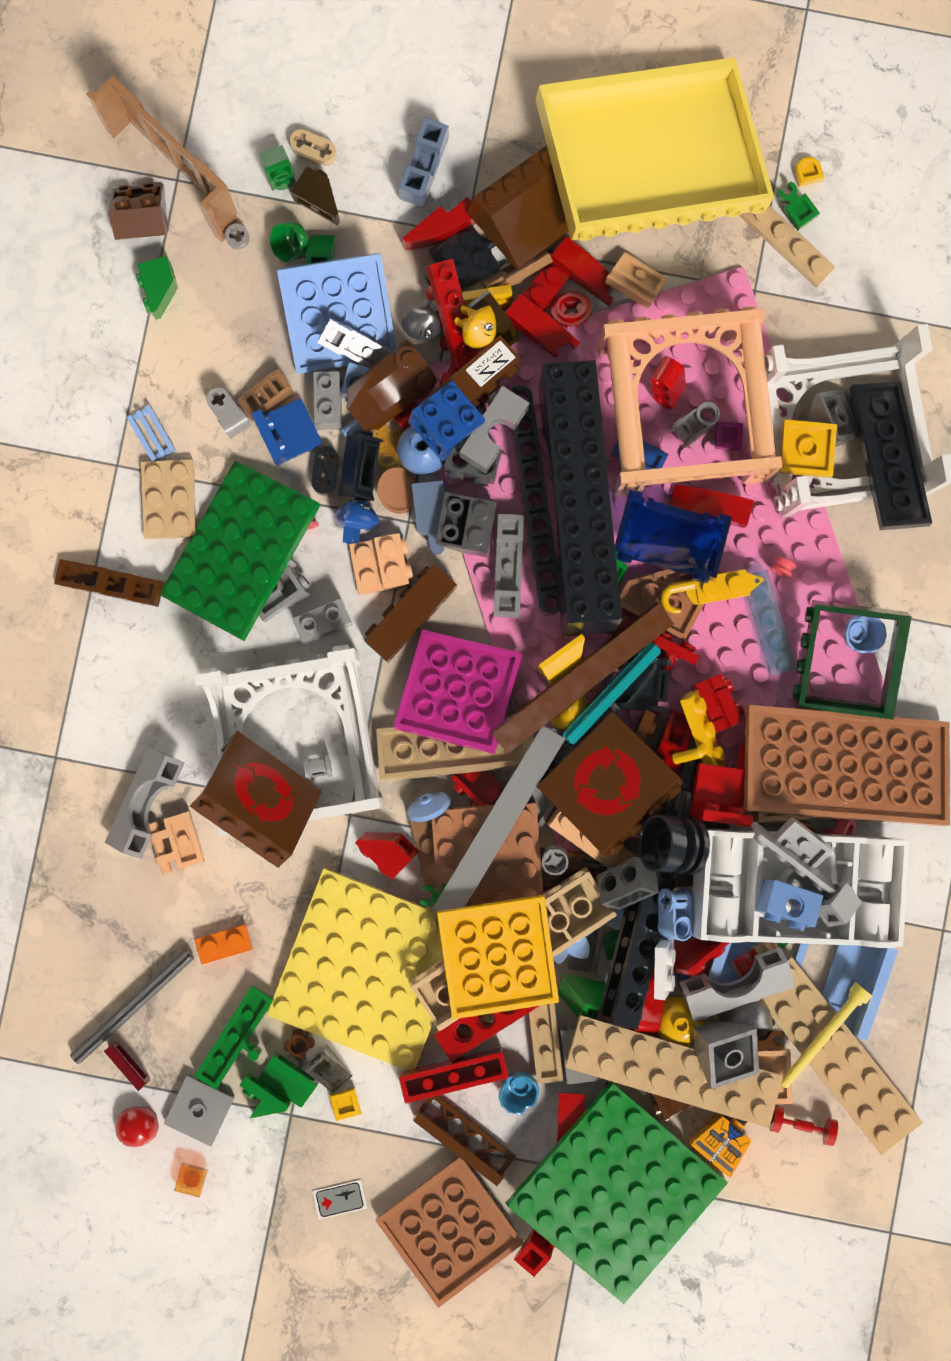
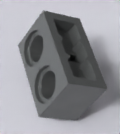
[444,442,502,486]
[597,856,659,910]

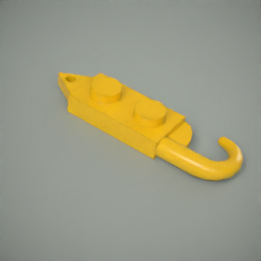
[661,569,764,614]

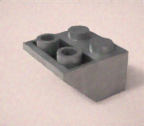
[435,492,497,557]

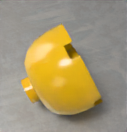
[656,995,705,1047]

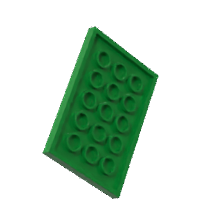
[161,461,321,641]

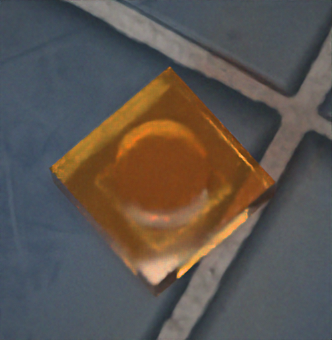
[174,1163,208,1198]

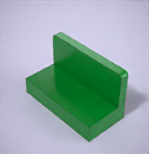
[259,1051,319,1107]

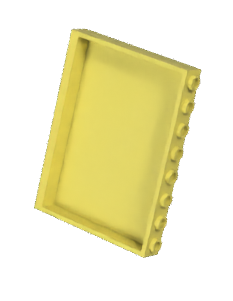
[535,58,774,241]

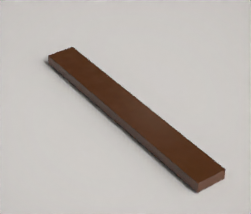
[491,602,674,754]

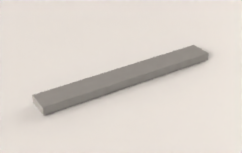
[432,726,565,911]

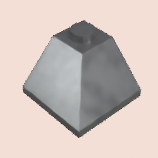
[807,389,859,447]
[693,1020,759,1090]

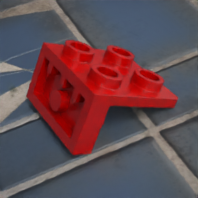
[689,763,753,827]
[674,936,730,975]

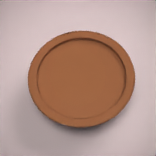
[377,467,417,514]

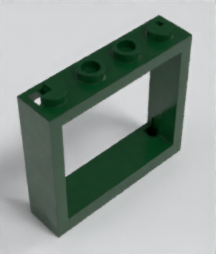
[792,600,912,720]

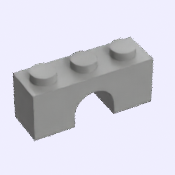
[458,386,529,474]

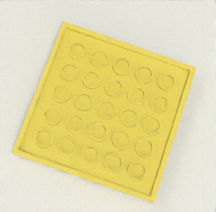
[267,867,443,1071]

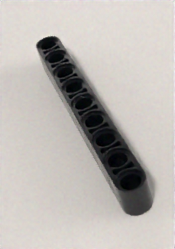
[511,385,560,616]

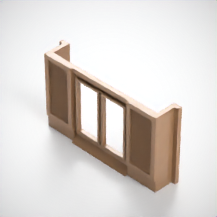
[87,75,238,242]

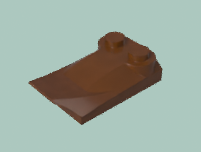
[346,340,438,431]

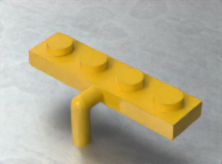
[672,690,726,767]

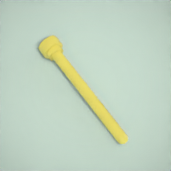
[781,982,872,1088]

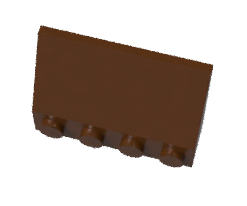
[467,145,569,270]

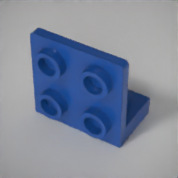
[408,381,485,462]
[251,399,322,466]

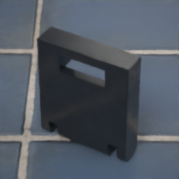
[605,657,671,713]

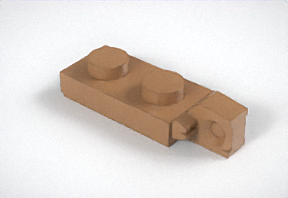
[482,250,553,288]

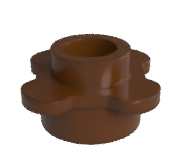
[283,1029,315,1061]

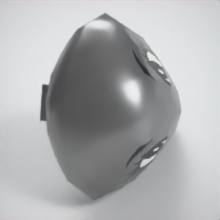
[401,299,443,340]

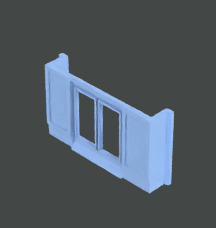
[708,942,898,1041]

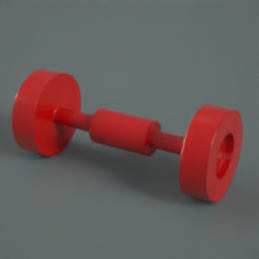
[769,1105,838,1146]

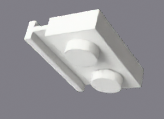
[654,937,676,1000]

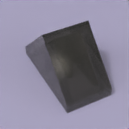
[303,1044,353,1093]

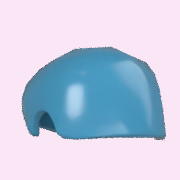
[499,1071,540,1115]

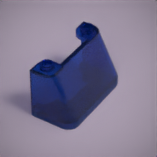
[615,489,732,584]

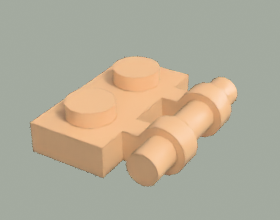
[148,811,205,875]

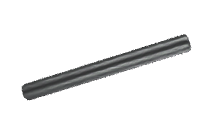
[70,949,194,1064]

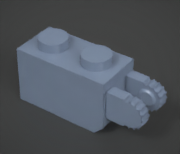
[412,480,449,555]

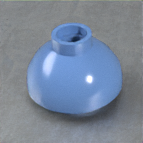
[397,426,446,475]

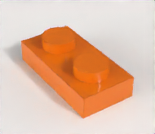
[194,924,253,965]

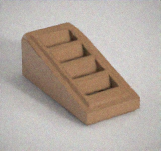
[237,368,294,422]

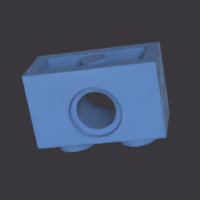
[755,880,823,931]

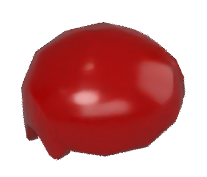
[115,1107,159,1148]

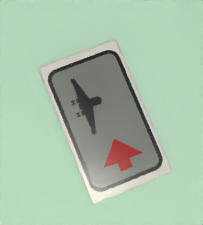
[312,1180,367,1220]

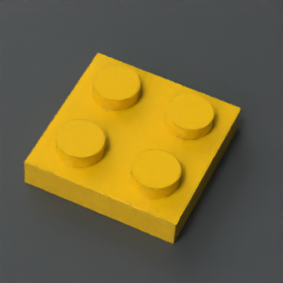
[779,419,837,478]

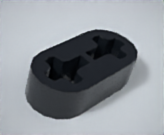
[311,446,339,496]

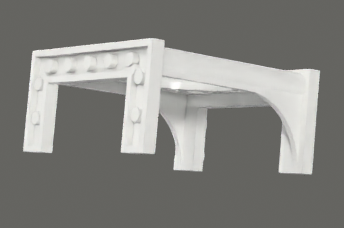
[764,324,951,518]
[193,645,384,836]

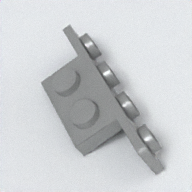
[751,816,837,895]

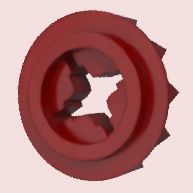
[551,291,592,329]

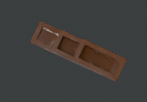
[54,559,164,607]

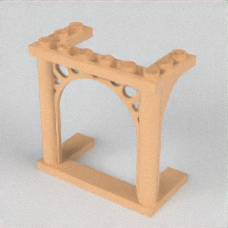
[598,306,782,497]

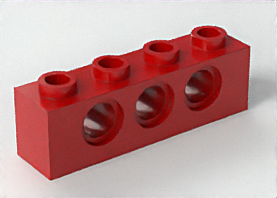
[434,1006,539,1062]

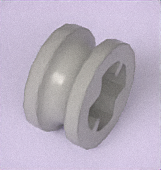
[225,223,250,250]

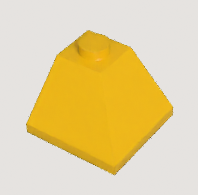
[537,634,585,686]

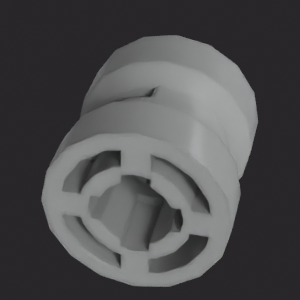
[542,845,568,875]

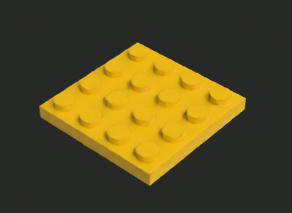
[437,895,559,1019]

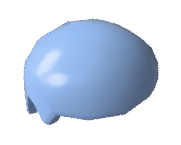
[842,615,887,653]

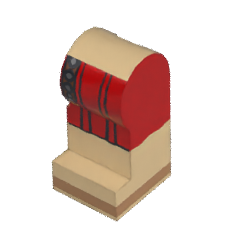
[730,942,778,979]

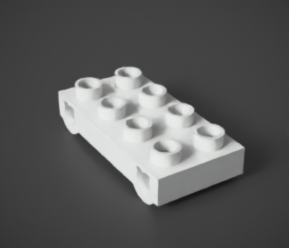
[691,828,910,948]

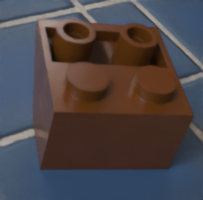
[108,182,168,240]

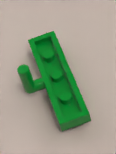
[194,985,274,1090]

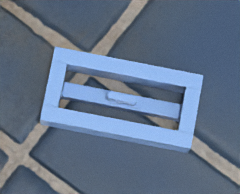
[127,405,176,461]

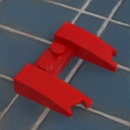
[505,236,613,358]

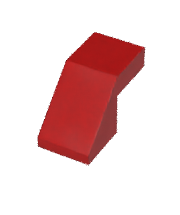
[514,1229,555,1277]

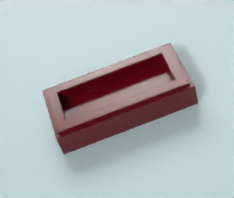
[104,1041,150,1091]

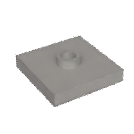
[164,1074,235,1146]

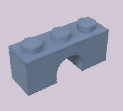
[398,117,449,208]

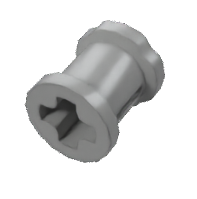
[303,754,333,781]

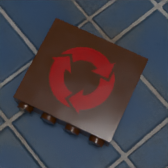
[537,712,683,858]
[189,730,322,868]

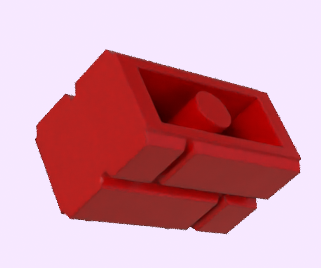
[691,673,745,733]

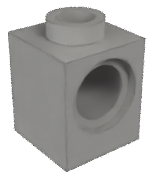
[819,882,862,927]

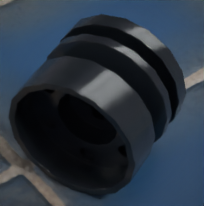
[638,814,710,875]

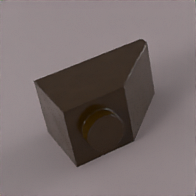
[291,166,340,226]

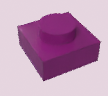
[714,421,743,451]

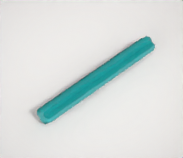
[563,642,661,744]

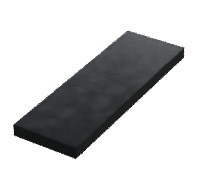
[849,381,933,530]

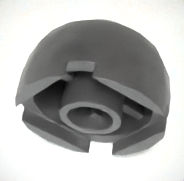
[719,1000,773,1033]

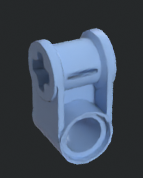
[657,888,694,941]

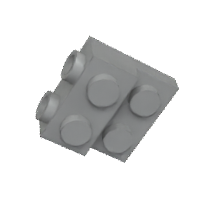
[259,557,311,623]

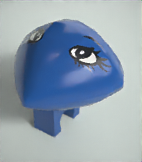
[334,499,380,544]

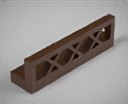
[413,1095,516,1186]

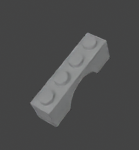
[104,746,185,859]
[679,947,795,1022]

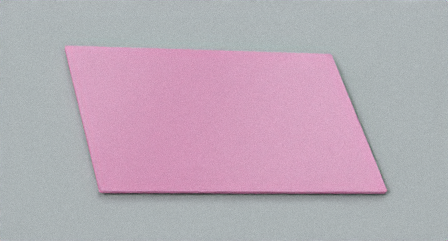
[414,267,896,855]

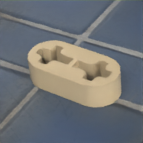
[290,129,337,166]

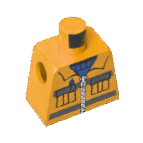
[688,1113,751,1178]

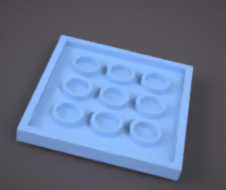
[277,252,396,374]

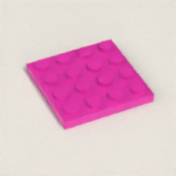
[393,629,523,754]

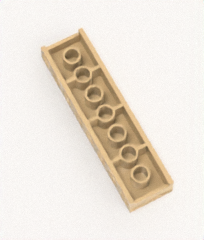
[408,866,617,1031]

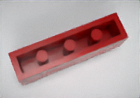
[399,1047,509,1104]

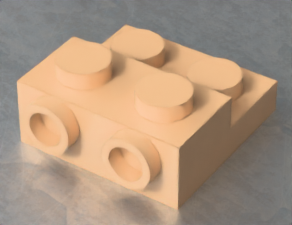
[349,533,413,596]

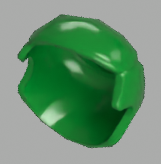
[269,221,309,262]

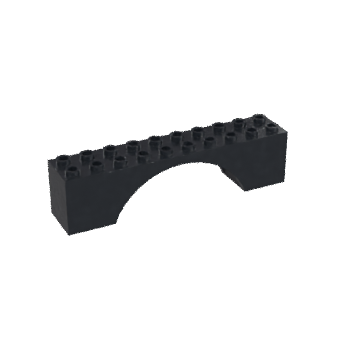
[538,360,622,637]

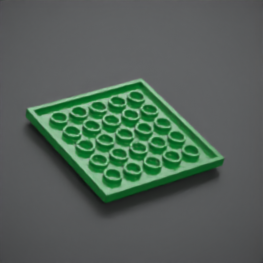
[505,1081,728,1304]

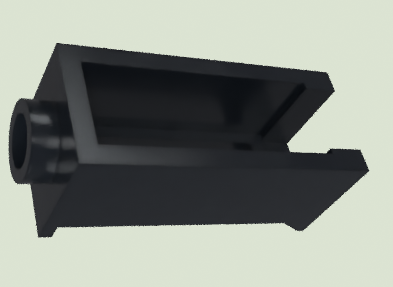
[338,431,383,501]

